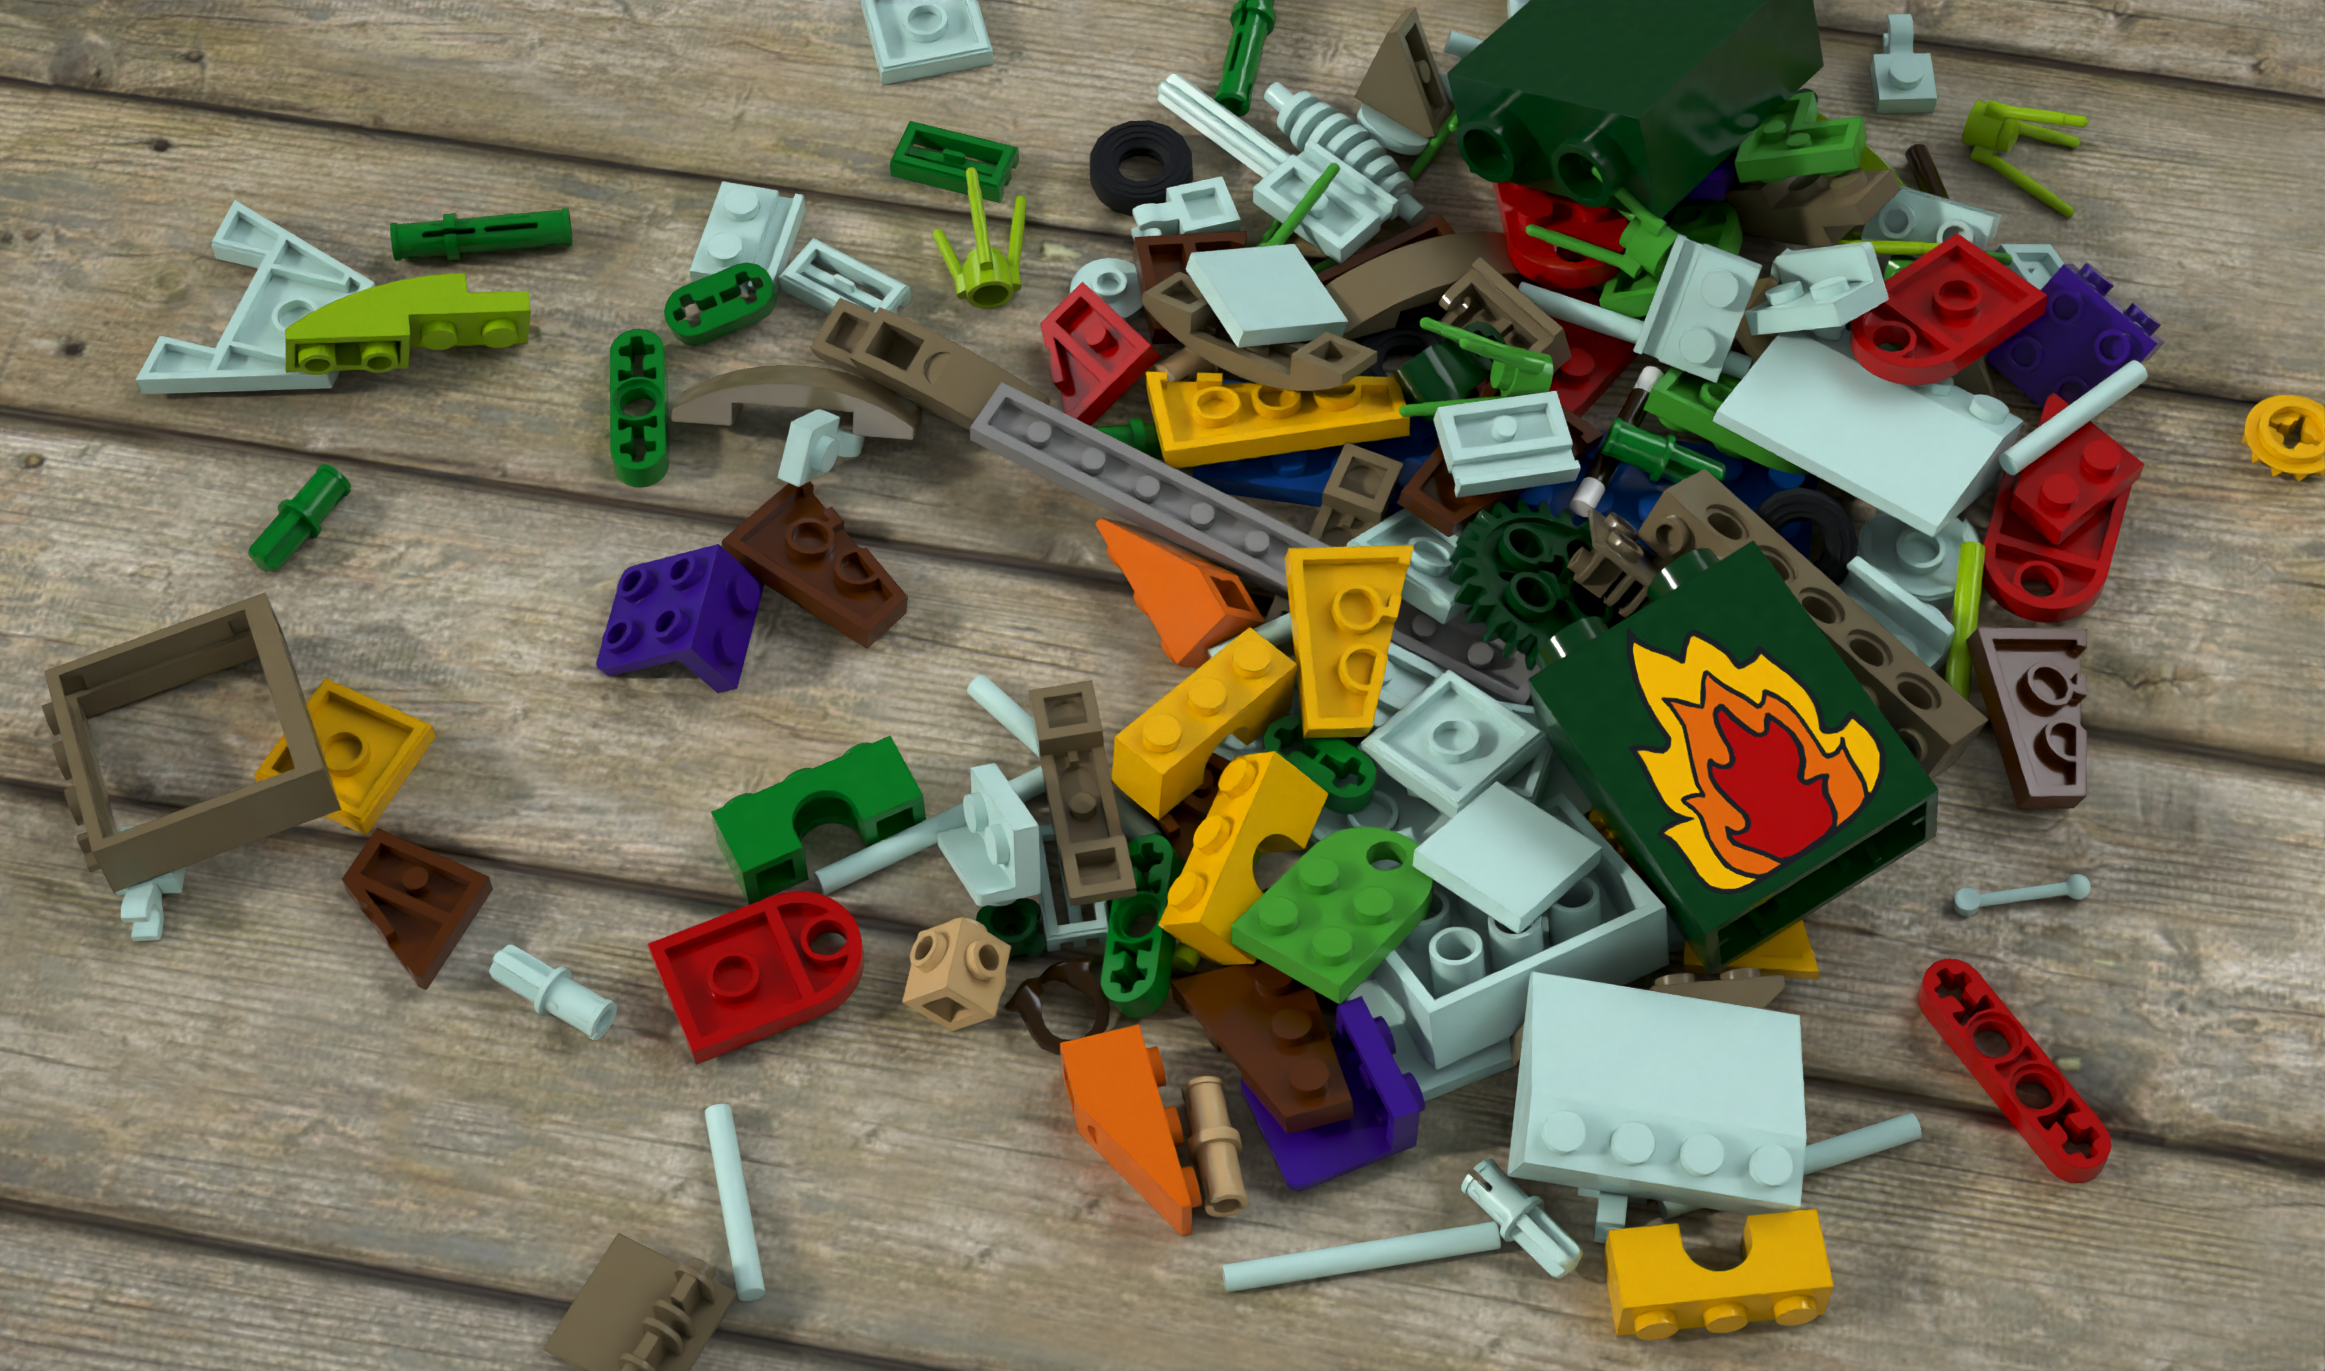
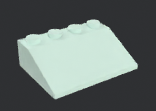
[1713,324,2024,537]
[1373,792,1669,1070]
[1507,971,1807,1215]

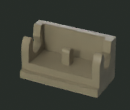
[1439,257,1571,374]

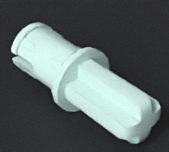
[489,945,617,1041]
[1461,1158,1583,1279]

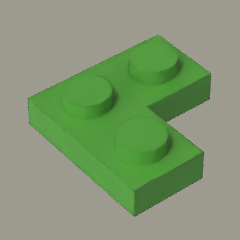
[1734,91,1868,183]

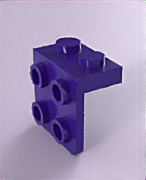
[1987,262,2165,409]
[596,544,764,693]
[1240,996,1425,1192]

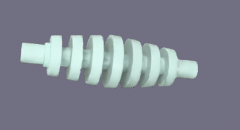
[1264,82,1428,227]

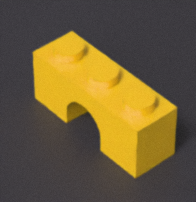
[1111,627,1297,820]
[1158,751,1329,966]
[1603,1209,1834,1341]

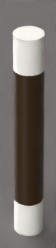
[1570,366,1664,517]

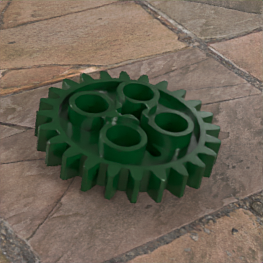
[1449,499,1646,671]

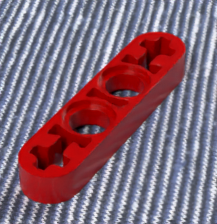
[1918,959,2112,1183]

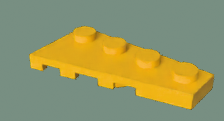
[1146,372,1410,469]

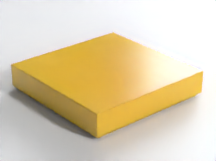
[254,678,436,835]

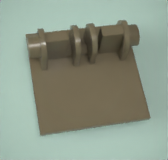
[1567,507,1669,618]
[543,1233,737,1371]

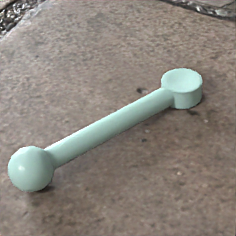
[1953,874,2091,917]

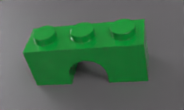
[711,736,926,905]

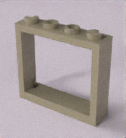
[41,592,341,893]

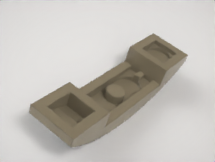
[1324,231,1540,340]
[1142,272,1378,391]
[671,365,923,440]
[1264,442,1404,662]
[1029,680,1137,906]

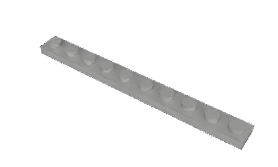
[970,382,1541,706]

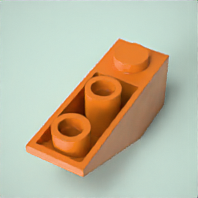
[1095,518,1266,668]
[1060,1024,1202,1237]

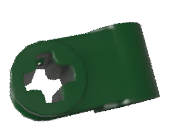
[1391,321,1506,424]

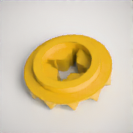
[2242,395,2325,483]

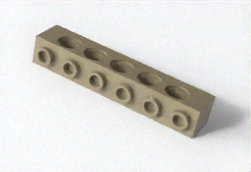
[1636,469,1988,780]

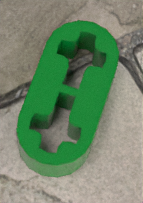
[664,262,777,346]
[1263,716,1376,814]

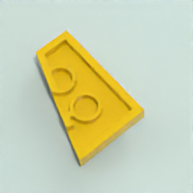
[1284,545,1414,739]

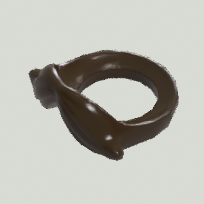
[1004,956,1110,1055]

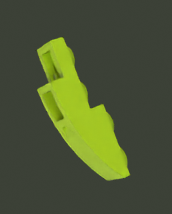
[285,272,531,375]

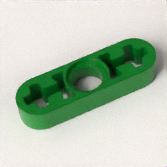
[610,329,669,488]
[1101,834,1184,1018]

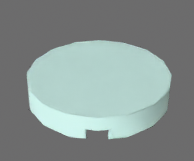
[1856,509,1981,610]

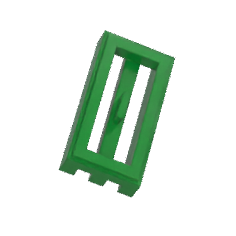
[890,121,1019,203]

